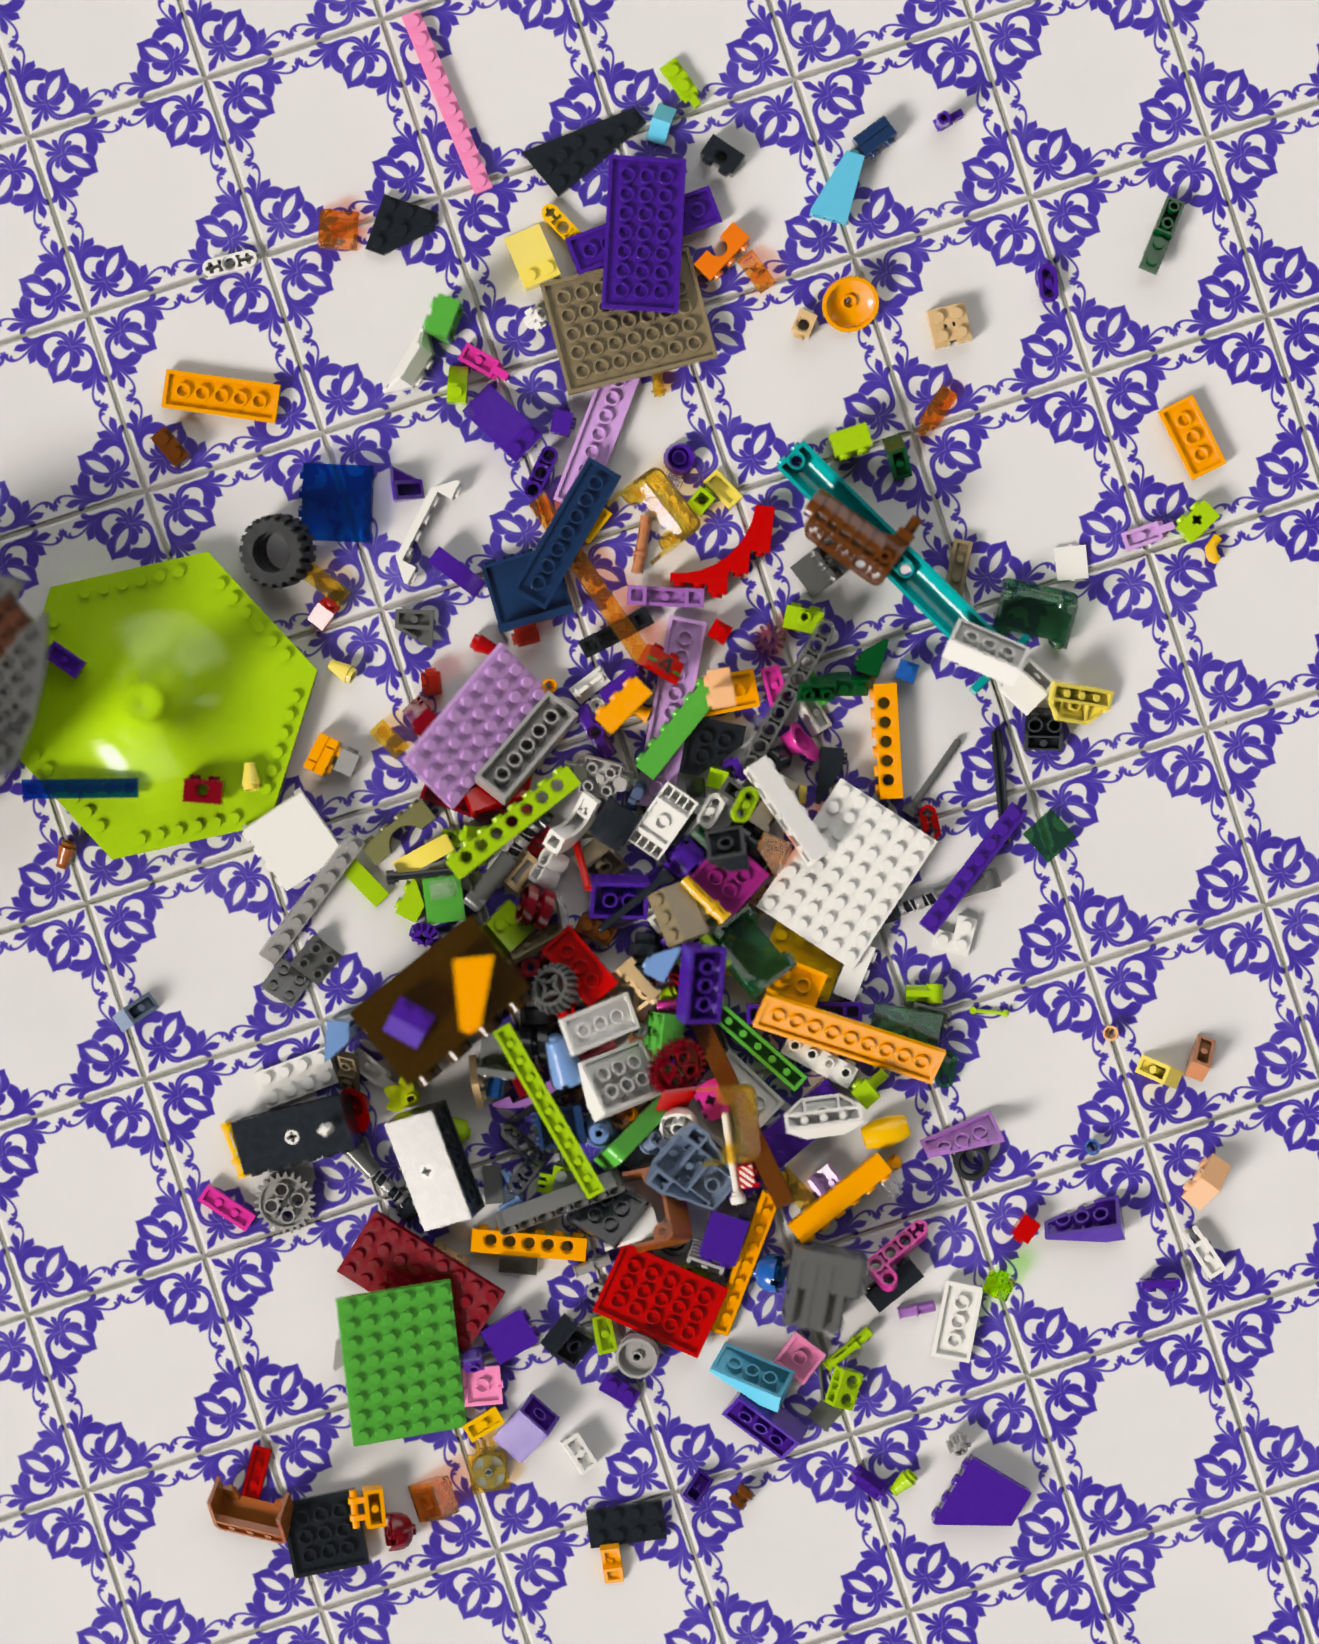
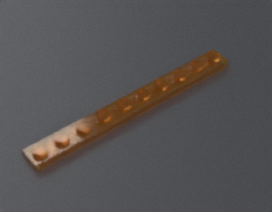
[528,494,647,664]

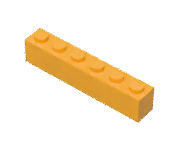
[786,1152,892,1243]

